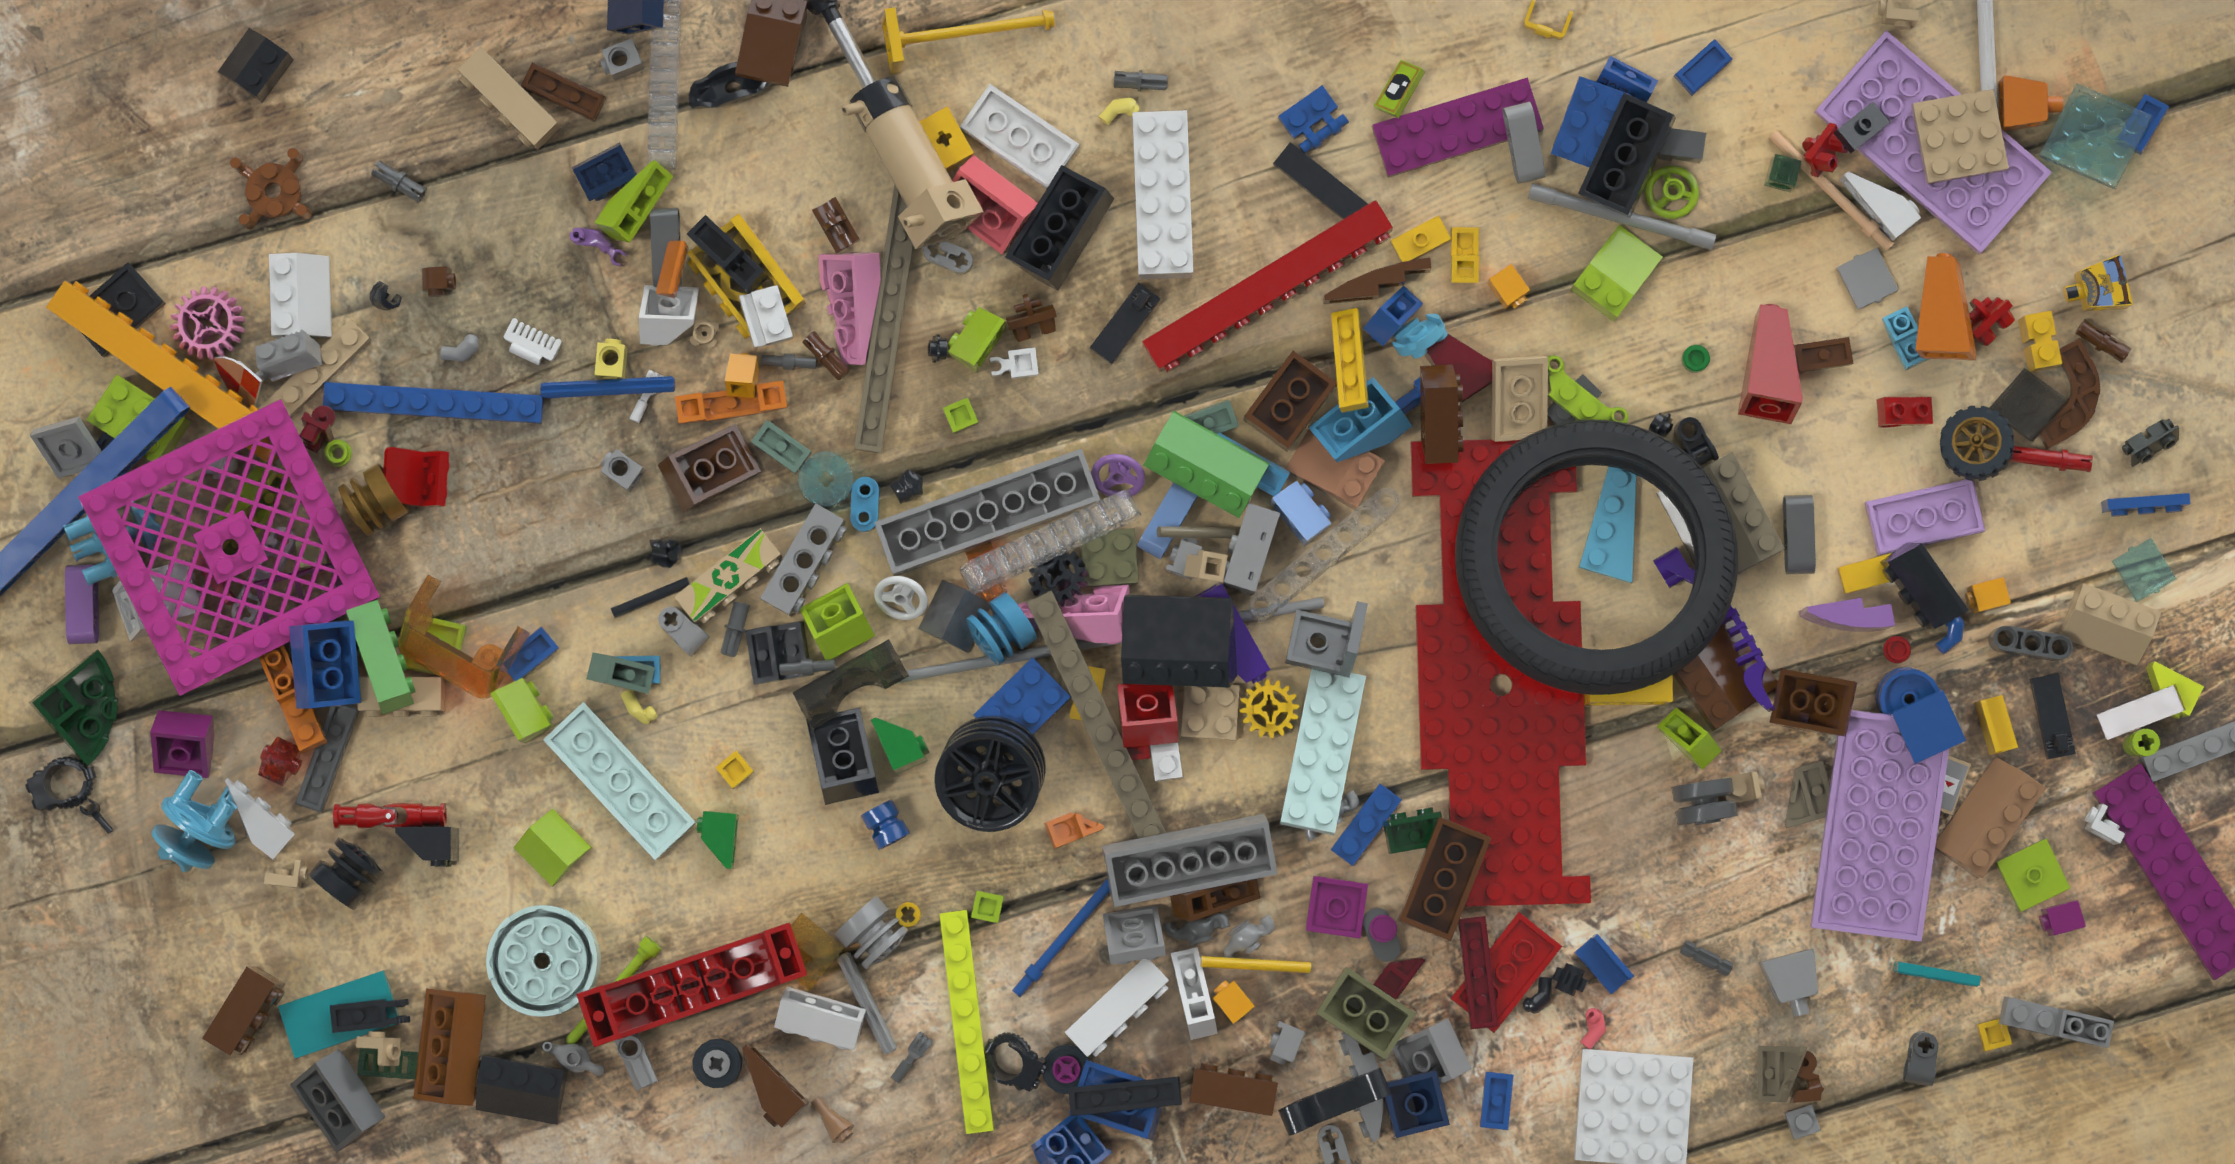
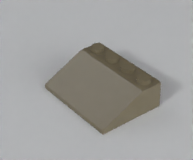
[1656,452,1785,574]

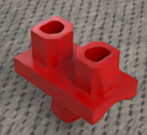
[1802,123,1848,178]
[1969,297,2015,346]

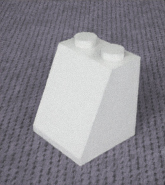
[112,560,204,641]

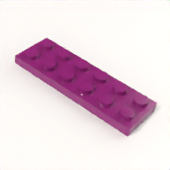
[1372,77,1544,178]

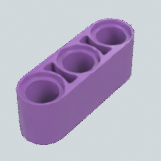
[65,564,99,644]

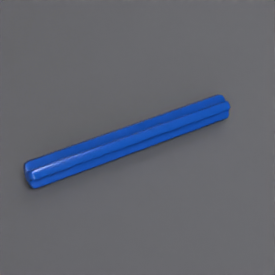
[540,376,675,399]

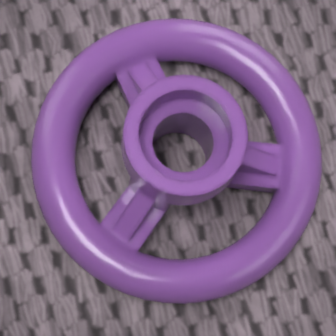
[1091,454,1145,499]

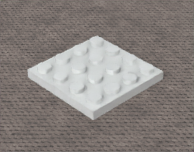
[1574,1049,1693,1164]

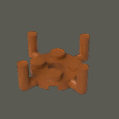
[230,148,312,229]

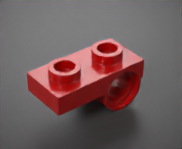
[1876,397,1933,428]

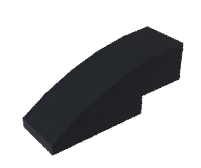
[687,215,768,294]

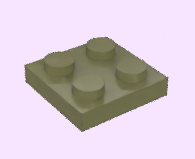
[1080,528,1138,587]

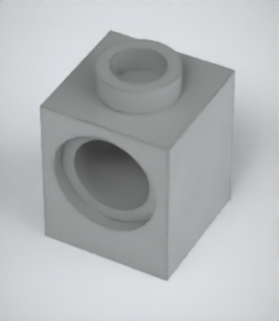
[600,38,645,81]
[600,449,646,492]

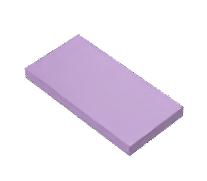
[1865,480,1985,556]

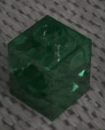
[1764,154,1802,193]

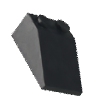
[806,707,879,805]

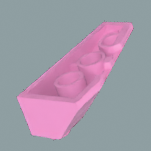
[818,252,881,365]
[1017,585,1129,644]

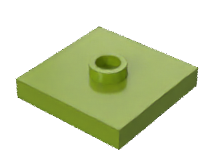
[1995,838,2070,912]

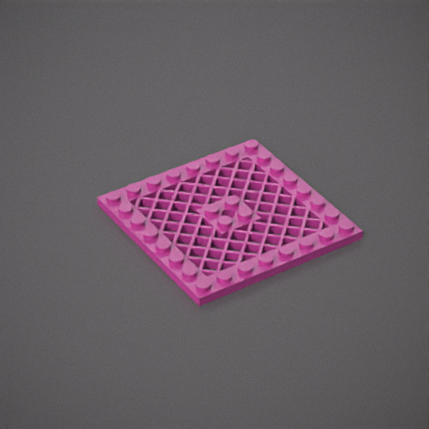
[78,399,380,696]

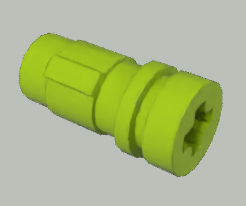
[2123,729,2160,757]

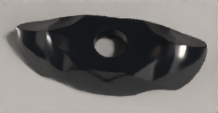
[689,62,772,109]

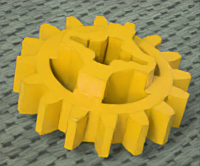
[1239,679,1299,739]

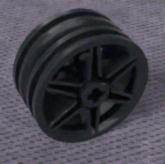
[934,716,1046,832]

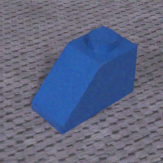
[1363,285,1423,346]

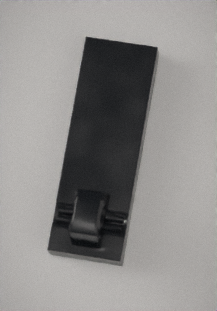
[1090,282,1160,365]
[2029,673,2076,760]

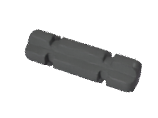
[1680,941,1733,976]

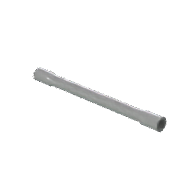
[1528,183,1716,250]

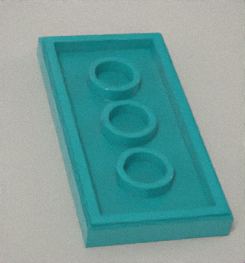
[278,970,400,1059]

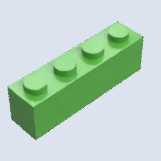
[346,600,416,715]

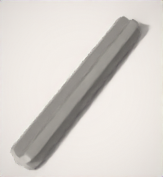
[837,952,897,1054]

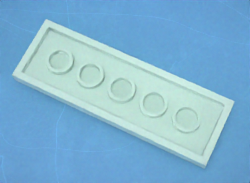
[1280,669,1366,836]
[543,702,696,860]

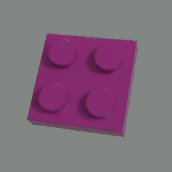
[1305,876,1368,939]

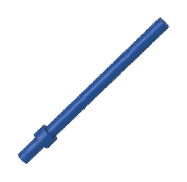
[1012,879,1110,997]

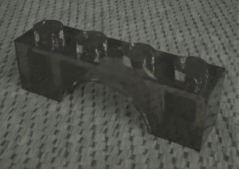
[792,639,909,729]

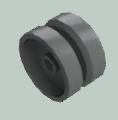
[1671,778,1738,825]

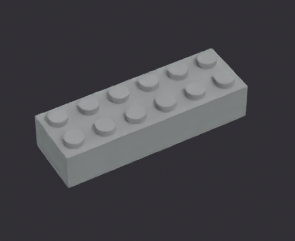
[1102,814,1277,907]

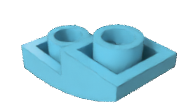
[1882,306,1929,371]

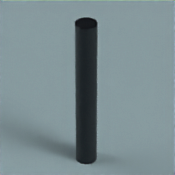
[611,577,690,618]

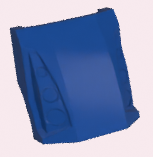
[1031,1114,1112,1164]

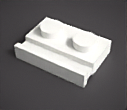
[739,285,793,349]

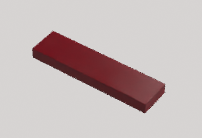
[1458,916,1499,1030]

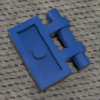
[1278,85,1349,153]

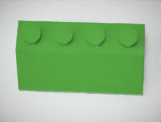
[1143,411,1270,518]

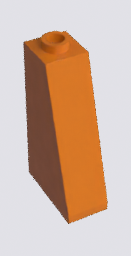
[1915,253,1976,360]

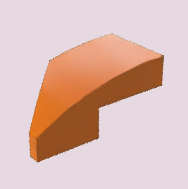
[1044,813,1105,849]

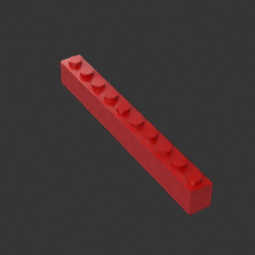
[1142,200,1393,373]

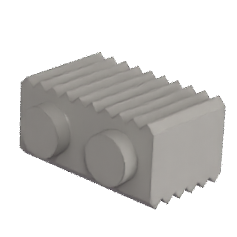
[255,329,322,382]

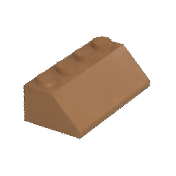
[1935,757,2046,879]

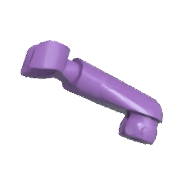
[570,228,628,267]

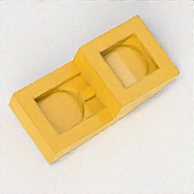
[1451,227,1479,283]

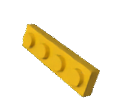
[1331,308,1369,413]

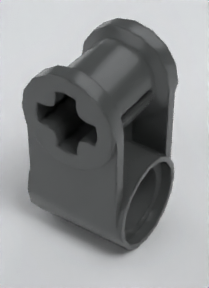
[1903,1031,1938,1086]

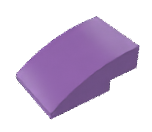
[1799,598,1895,632]

